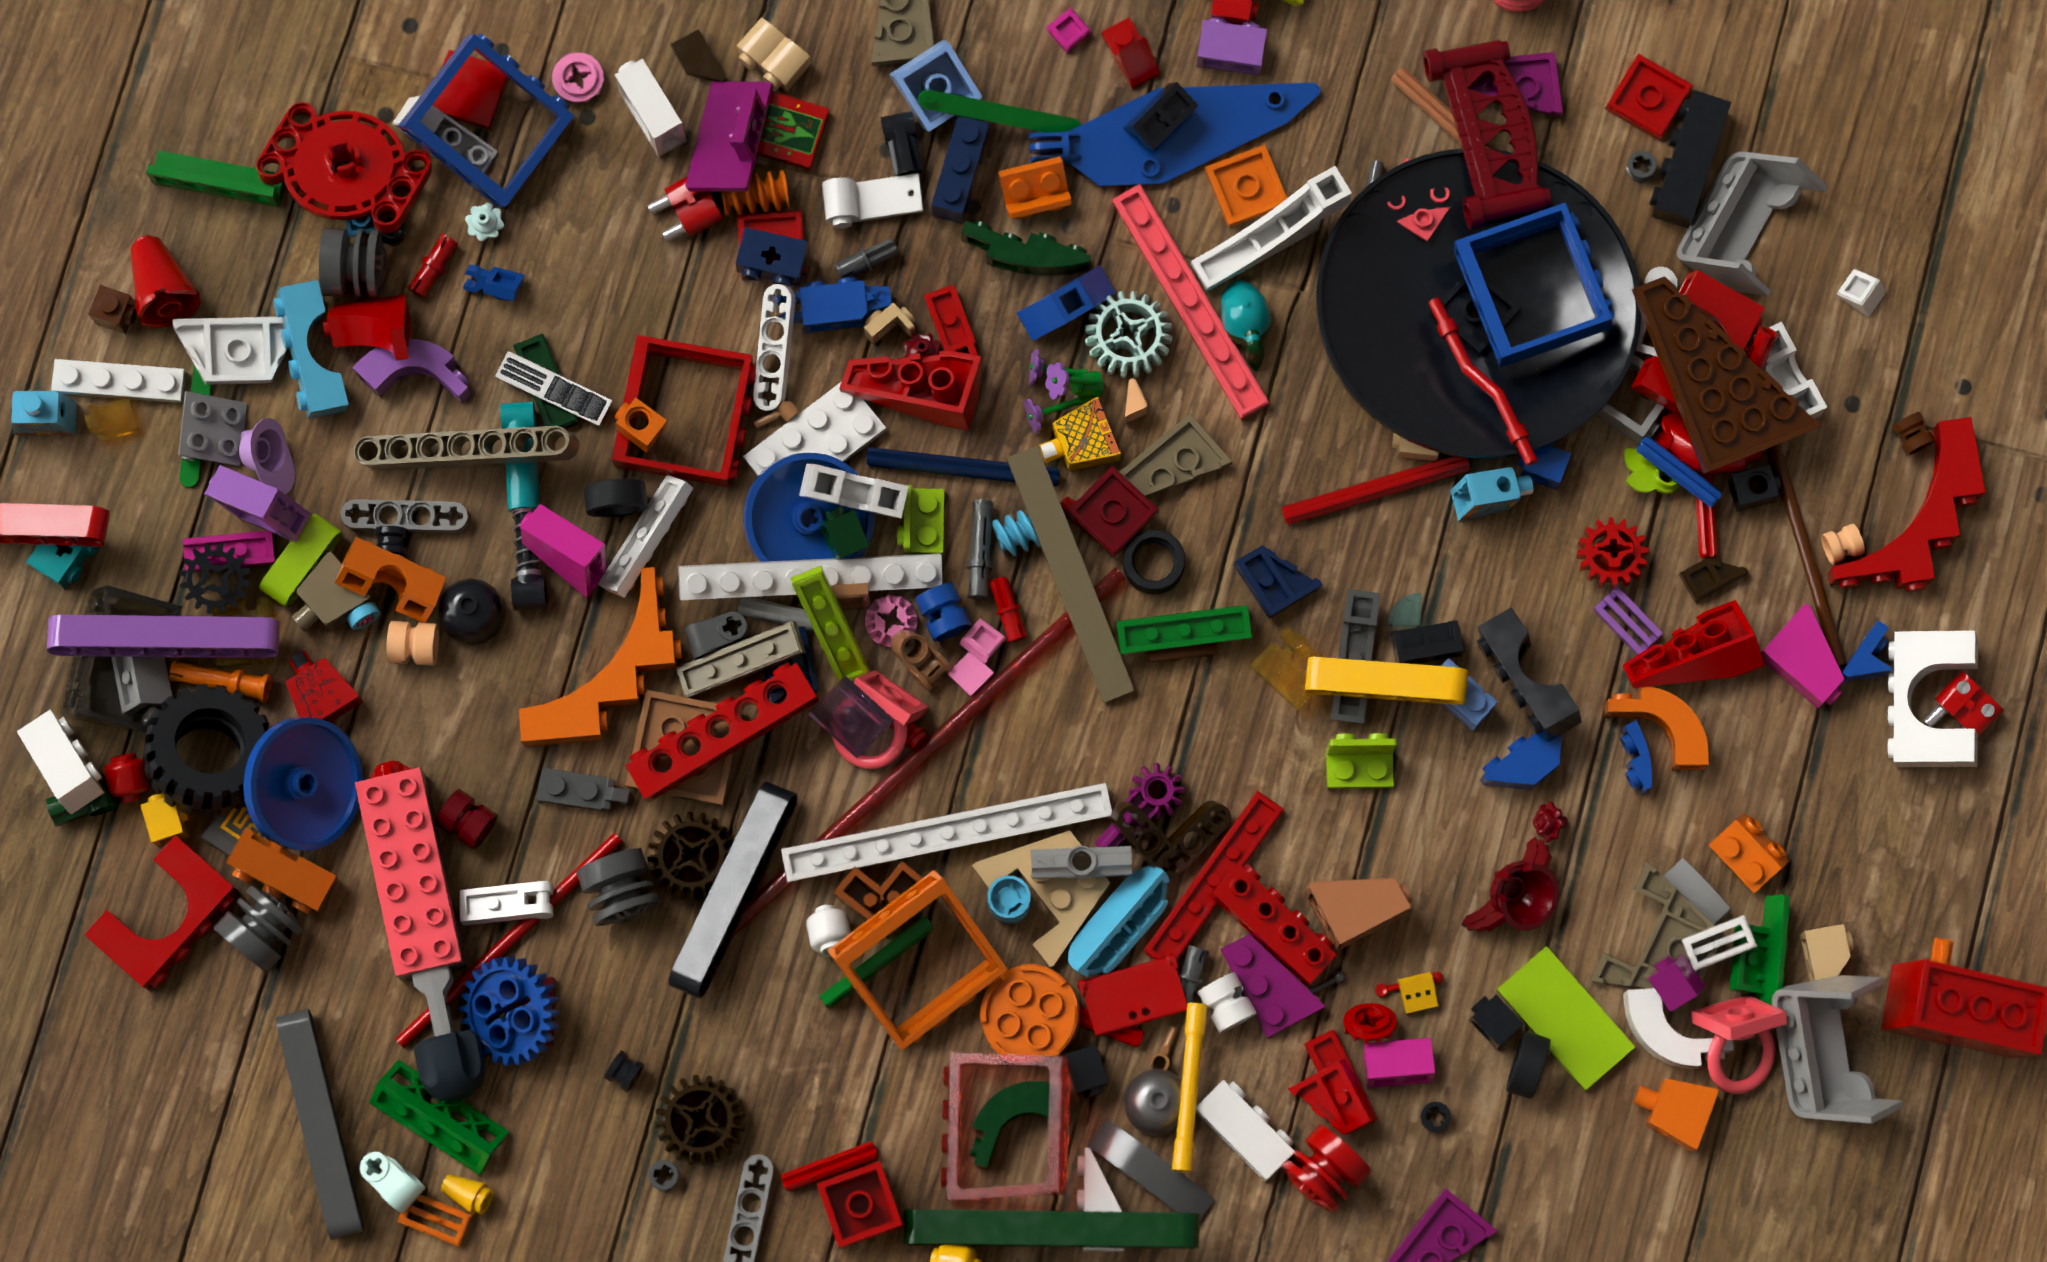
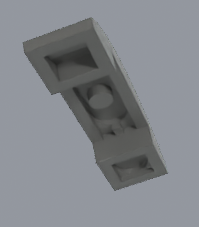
[1331,589,1381,724]
[1087,1119,1215,1219]

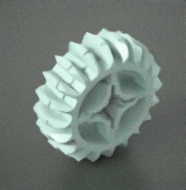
[1085,291,1172,378]

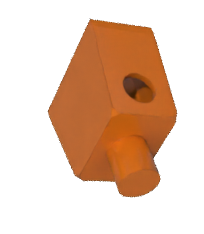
[1633,1079,1719,1152]

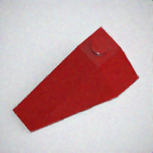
[839,350,982,431]
[1622,600,1764,688]

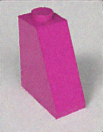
[520,504,606,598]
[1761,603,1844,709]

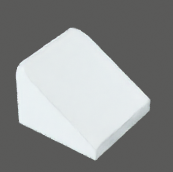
[1836,269,1886,316]

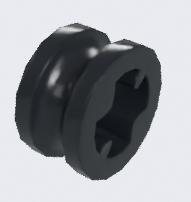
[1420,1102,1451,1132]

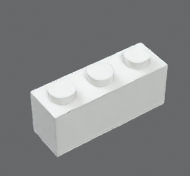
[17,710,104,815]
[1196,1080,1295,1182]

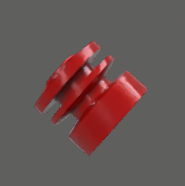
[1282,1124,1372,1214]

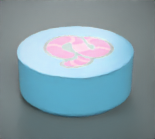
[347,602,381,630]

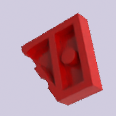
[1288,1059,1376,1135]

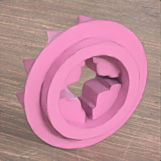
[552,53,604,104]
[865,594,917,647]

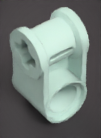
[360,1152,425,1214]

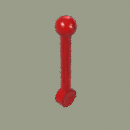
[1375,971,1443,997]

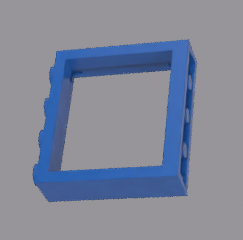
[397,34,575,208]
[1454,203,1615,368]

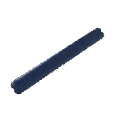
[866,447,1060,487]

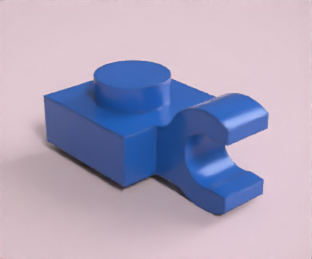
[463,264,525,301]

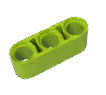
[259,513,343,608]

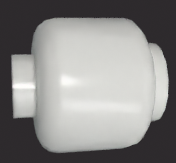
[806,905,852,957]

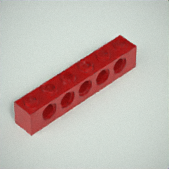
[625,663,820,803]

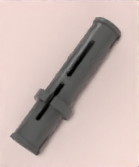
[967,499,993,600]

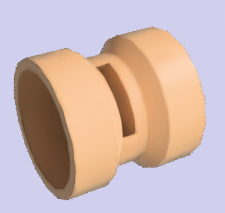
[1821,523,1865,565]

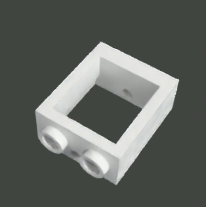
[615,58,687,157]

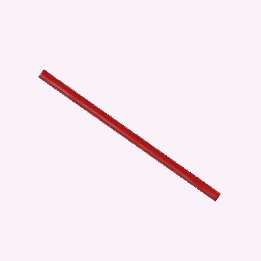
[395,833,623,1048]

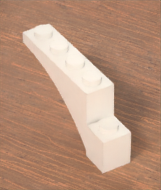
[1191,166,1352,291]

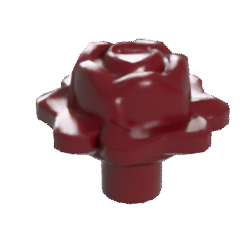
[904,333,941,358]
[1532,802,1568,842]

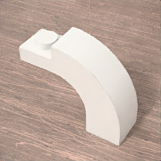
[1623,988,1734,1069]

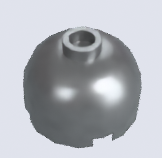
[1124,1069,1182,1137]

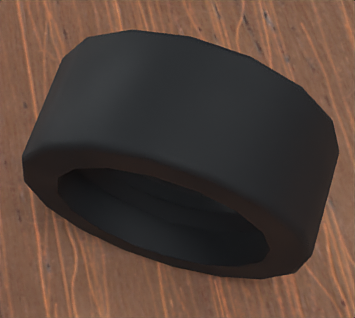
[584,478,648,517]
[1123,530,1185,594]
[1506,1031,1550,1099]

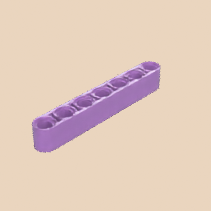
[47,615,280,658]

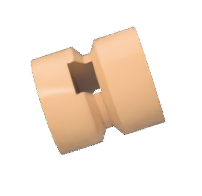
[386,621,439,666]

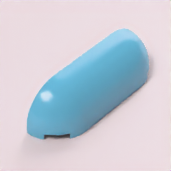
[1068,866,1170,977]

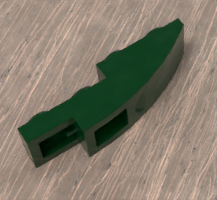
[961,221,1091,276]

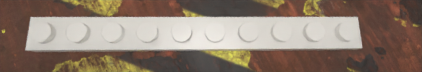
[781,783,1112,883]

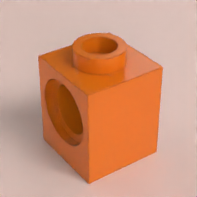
[614,397,667,453]

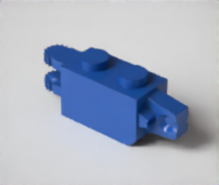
[774,277,892,333]

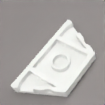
[173,317,288,385]

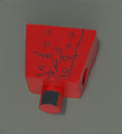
[285,650,363,723]

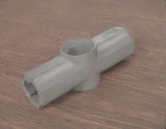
[1031,846,1132,880]

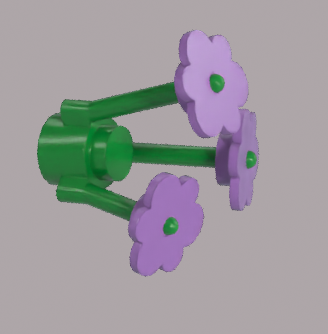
[1023,349,1103,435]

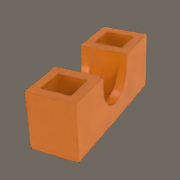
[334,537,446,623]

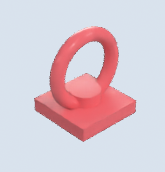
[831,670,929,769]
[1691,994,1787,1094]

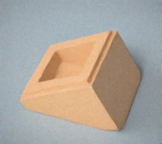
[1124,378,1148,423]

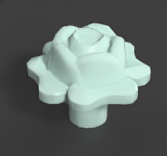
[465,203,504,242]

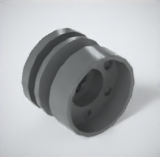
[319,228,387,298]
[576,848,661,926]
[214,885,305,973]

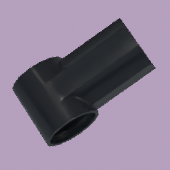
[881,111,922,176]

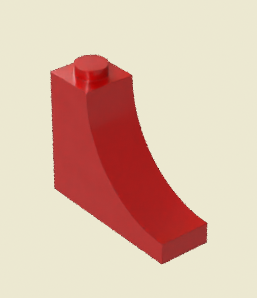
[323,294,412,361]

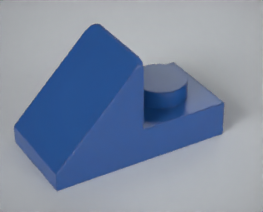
[1842,620,1893,683]

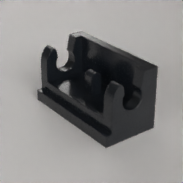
[1124,82,1199,150]
[1390,620,1464,664]

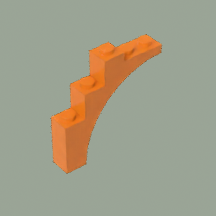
[519,567,682,747]

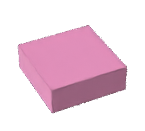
[959,618,1006,664]
[947,652,994,698]

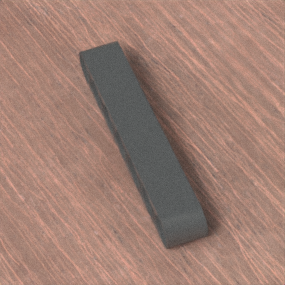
[276,1008,365,1241]

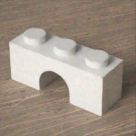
[1747,322,1827,419]
[799,464,909,518]

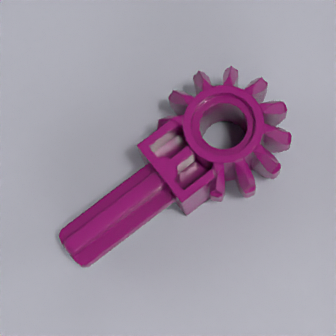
[1095,763,1185,847]

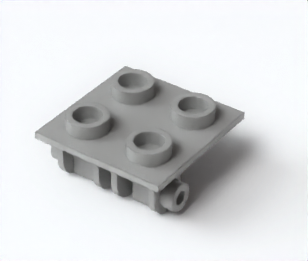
[178,391,247,467]

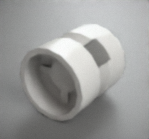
[1198,972,1257,1034]

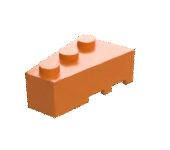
[226,827,337,915]

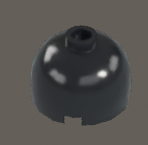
[438,578,505,645]

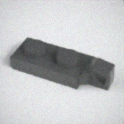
[536,767,631,812]

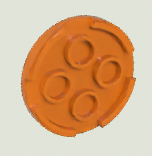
[980,964,1080,1065]

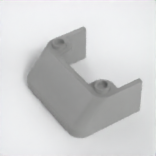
[1677,151,1829,296]
[1772,975,1904,1123]

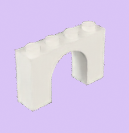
[1888,631,1978,767]

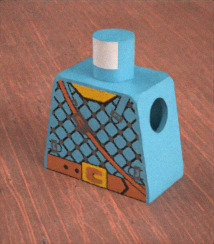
[11,391,77,435]
[1450,467,1533,521]

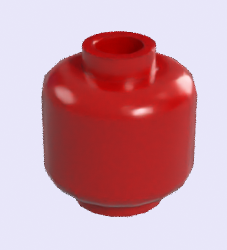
[104,753,150,803]

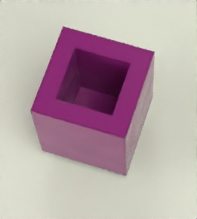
[1648,953,1705,1012]

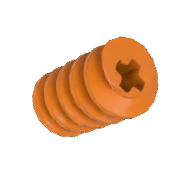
[723,170,790,216]

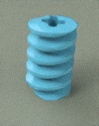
[992,510,1041,557]

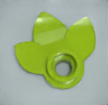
[1624,448,1680,494]

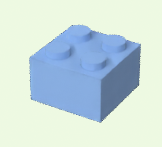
[889,40,982,132]

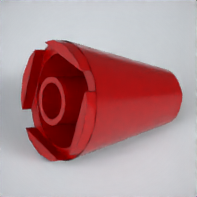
[130,235,201,328]

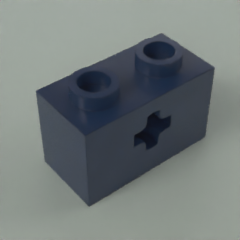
[735,227,809,288]

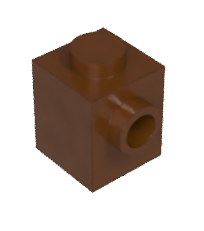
[88,285,137,334]

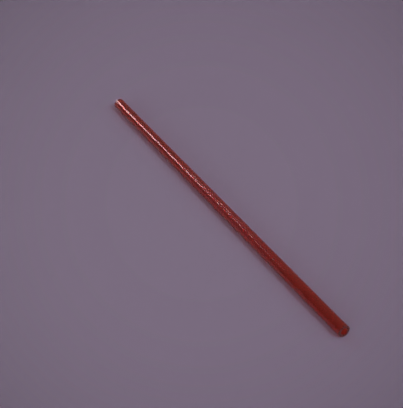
[733,567,1126,937]

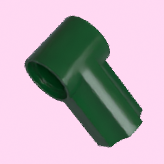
[46,774,118,827]

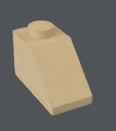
[1799,924,1854,981]

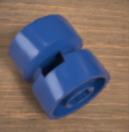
[915,582,972,642]

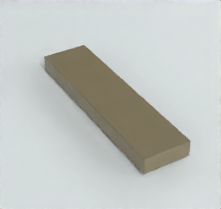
[676,621,806,698]

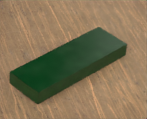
[513,333,579,429]

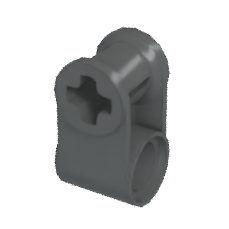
[684,611,750,660]

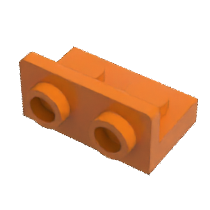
[998,156,1072,219]

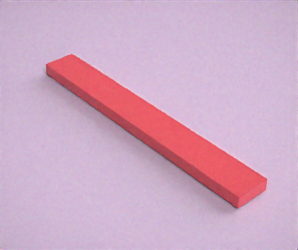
[1112,184,1269,420]

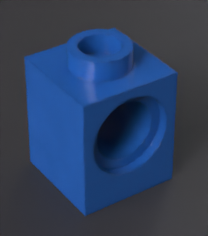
[1518,445,1571,490]

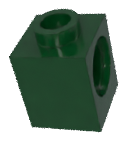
[819,506,869,559]

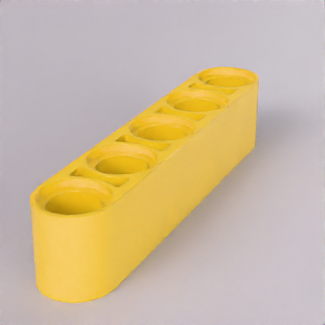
[1305,657,1469,705]

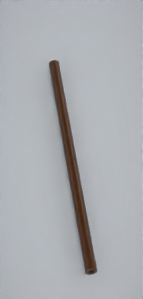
[1768,444,1846,667]

